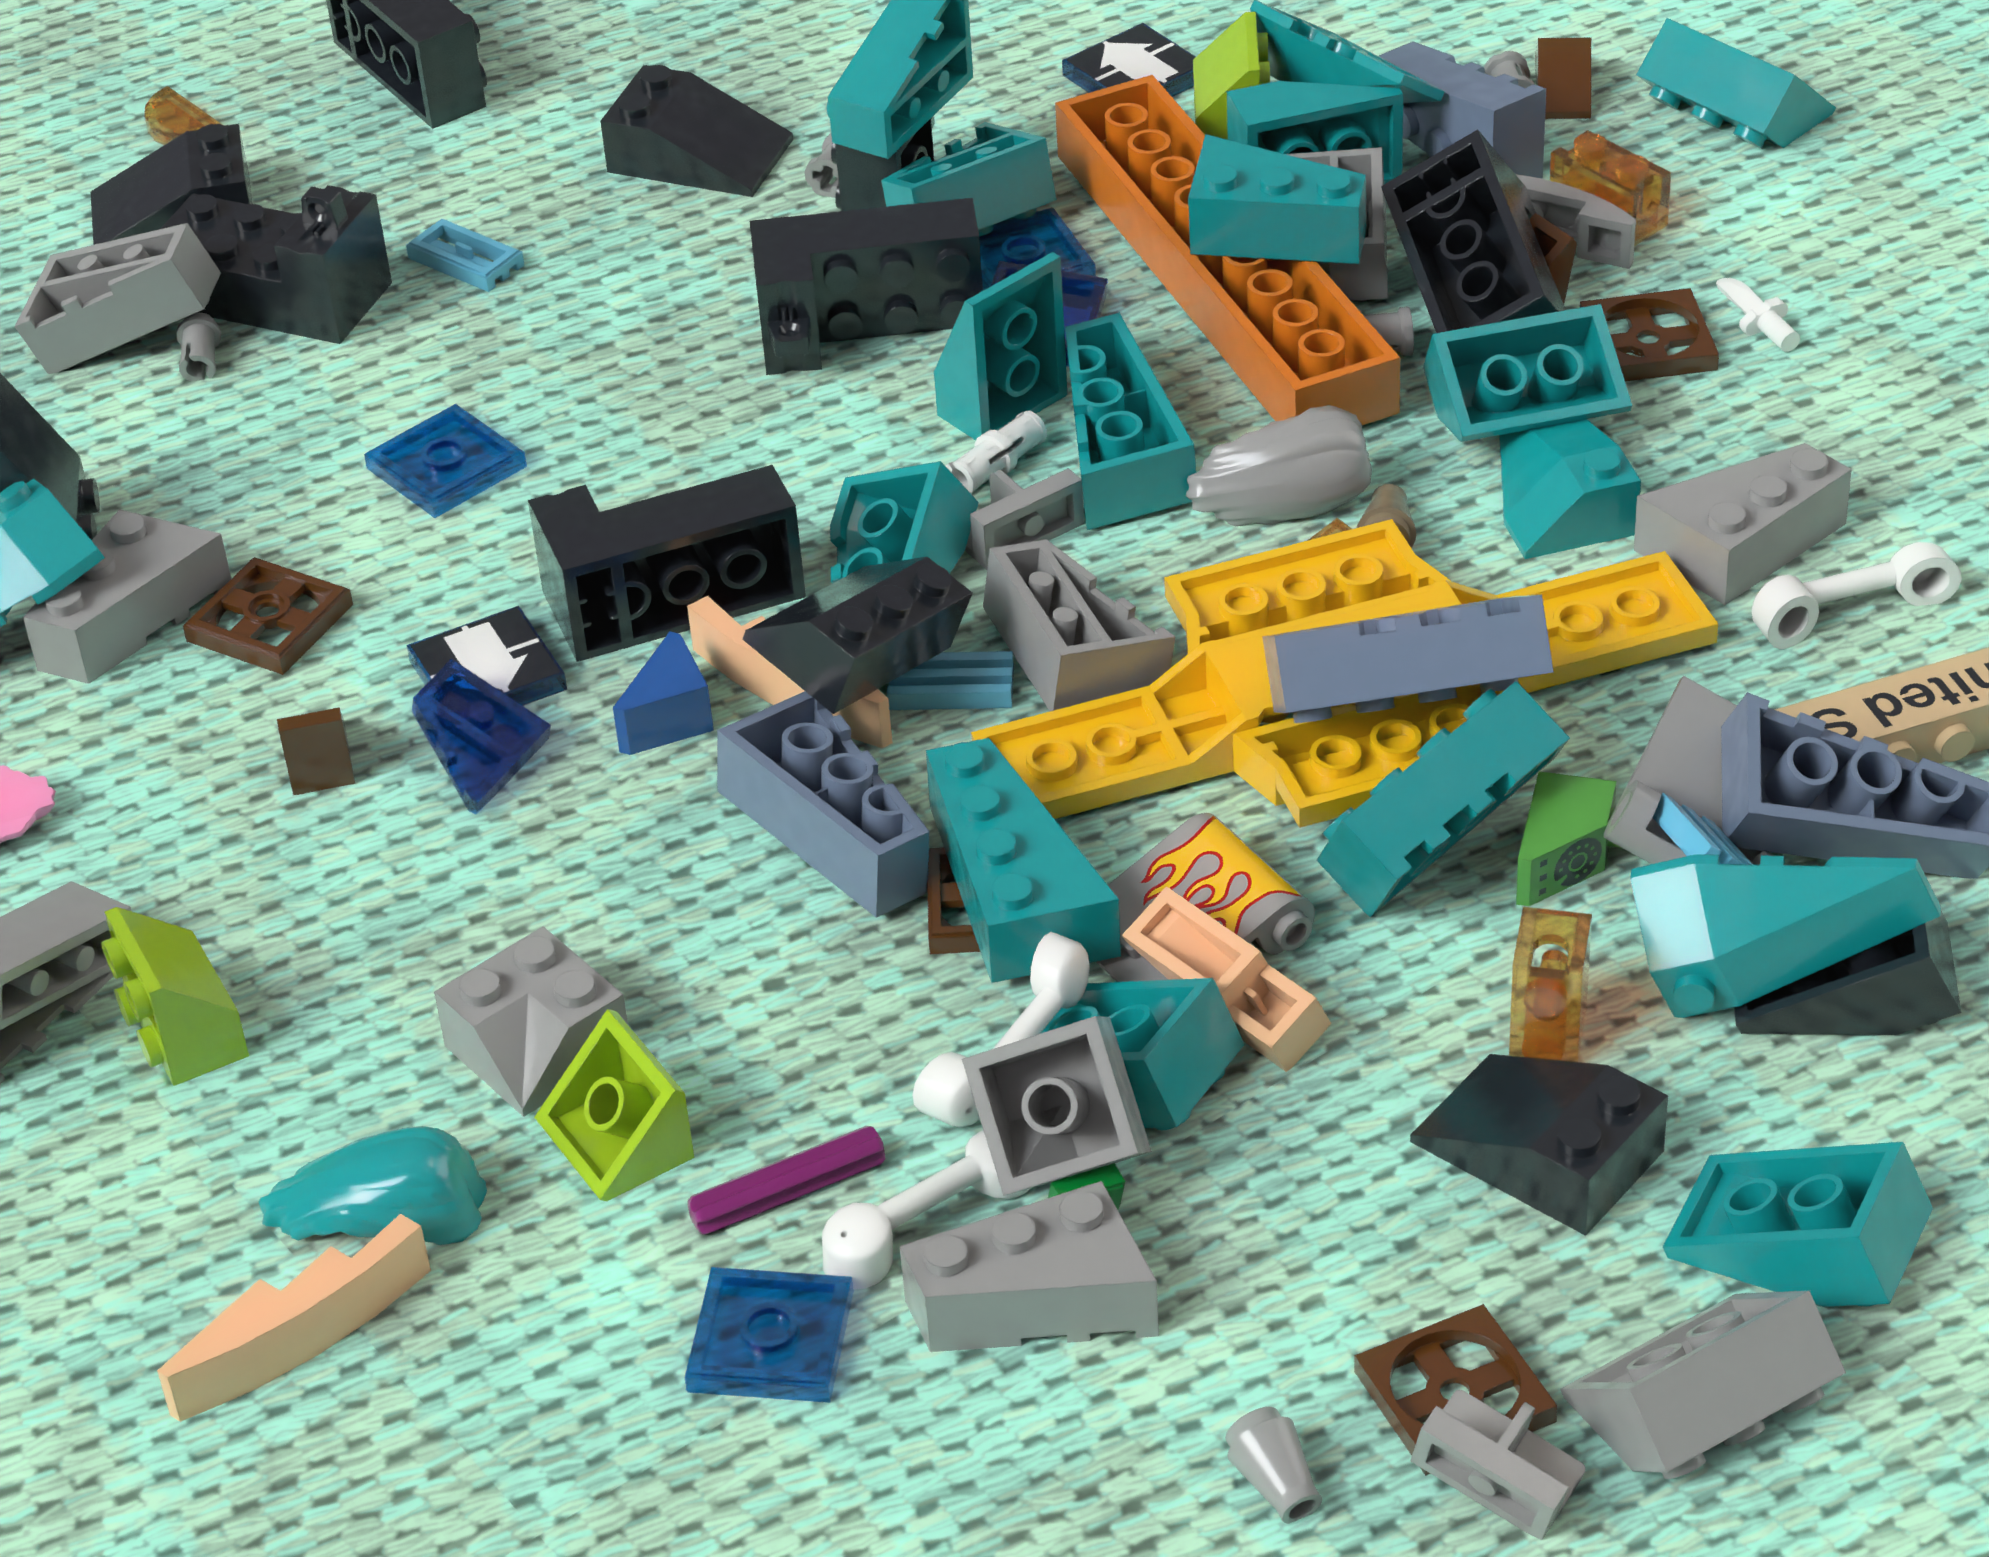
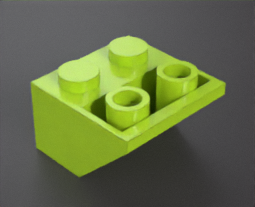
[1193,12,1270,140]
[101,907,249,1086]

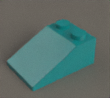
[1227,81,1403,184]
[934,252,1068,440]
[1040,978,1245,1131]
[1663,1142,1933,1307]

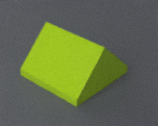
[534,1009,695,1202]

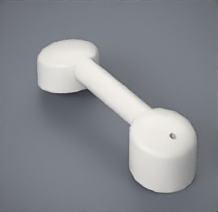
[1752,542,1962,649]
[912,932,1090,1127]
[822,1131,1031,1290]

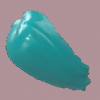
[258,1126,487,1246]

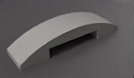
[1516,174,1636,269]

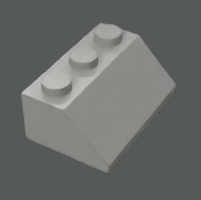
[1560,1291,1846,1479]

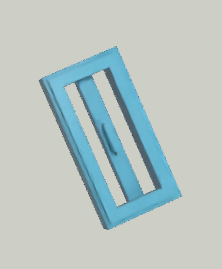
[406,219,524,292]
[887,651,1014,710]
[1652,793,1753,865]

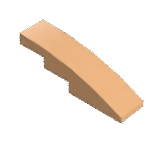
[687,596,893,748]
[157,1214,431,1422]

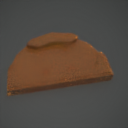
[144,86,222,145]

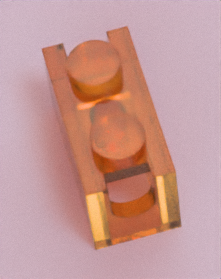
[1550,130,1671,246]
[1509,907,1592,1062]

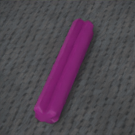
[687,1126,886,1235]

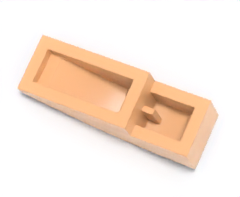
[1122,886,1332,1072]

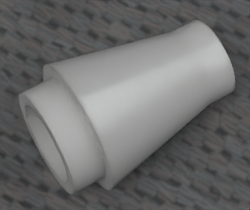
[1225,1407,1322,1524]

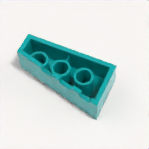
[1065,312,1197,530]
[1317,681,1570,917]
[926,738,1121,983]

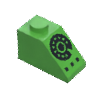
[1516,771,1621,906]

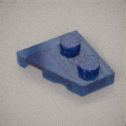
[412,658,551,814]

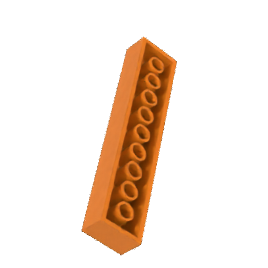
[1055,75,1400,425]

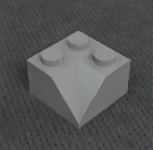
[434,926,628,1117]
[962,1016,1152,1196]

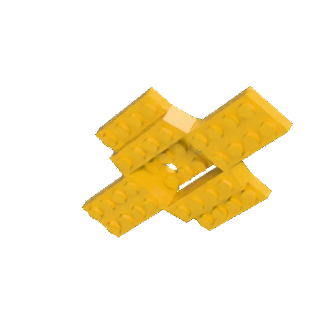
[971,519,1718,828]

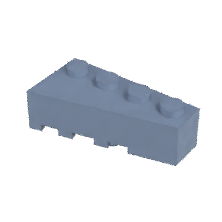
[1379,41,1546,179]
[1262,595,1554,723]
[717,691,929,918]
[1721,692,1989,879]

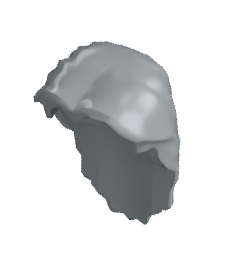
[1186,405,1372,526]

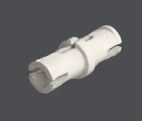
[946,411,1047,494]

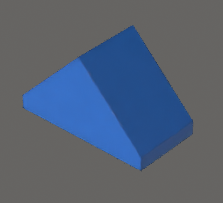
[613,632,714,755]

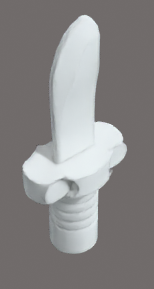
[1716,278,1800,352]

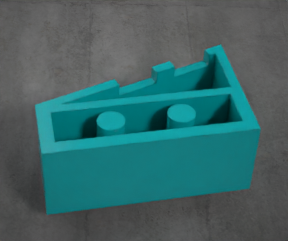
[827,0,973,159]
[881,122,1057,236]
[1188,134,1366,264]

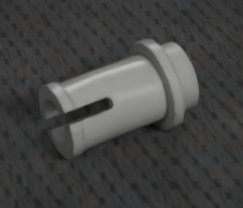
[177,312,221,381]

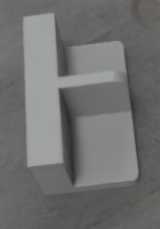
[965,468,1084,570]
[1410,1390,1585,1540]

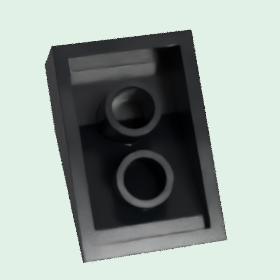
[600,65,793,197]
[90,123,253,245]
[0,373,100,540]
[1734,911,1961,1035]
[1410,1054,1668,1236]

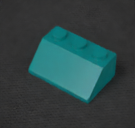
[1636,18,1836,149]
[1423,304,1633,442]

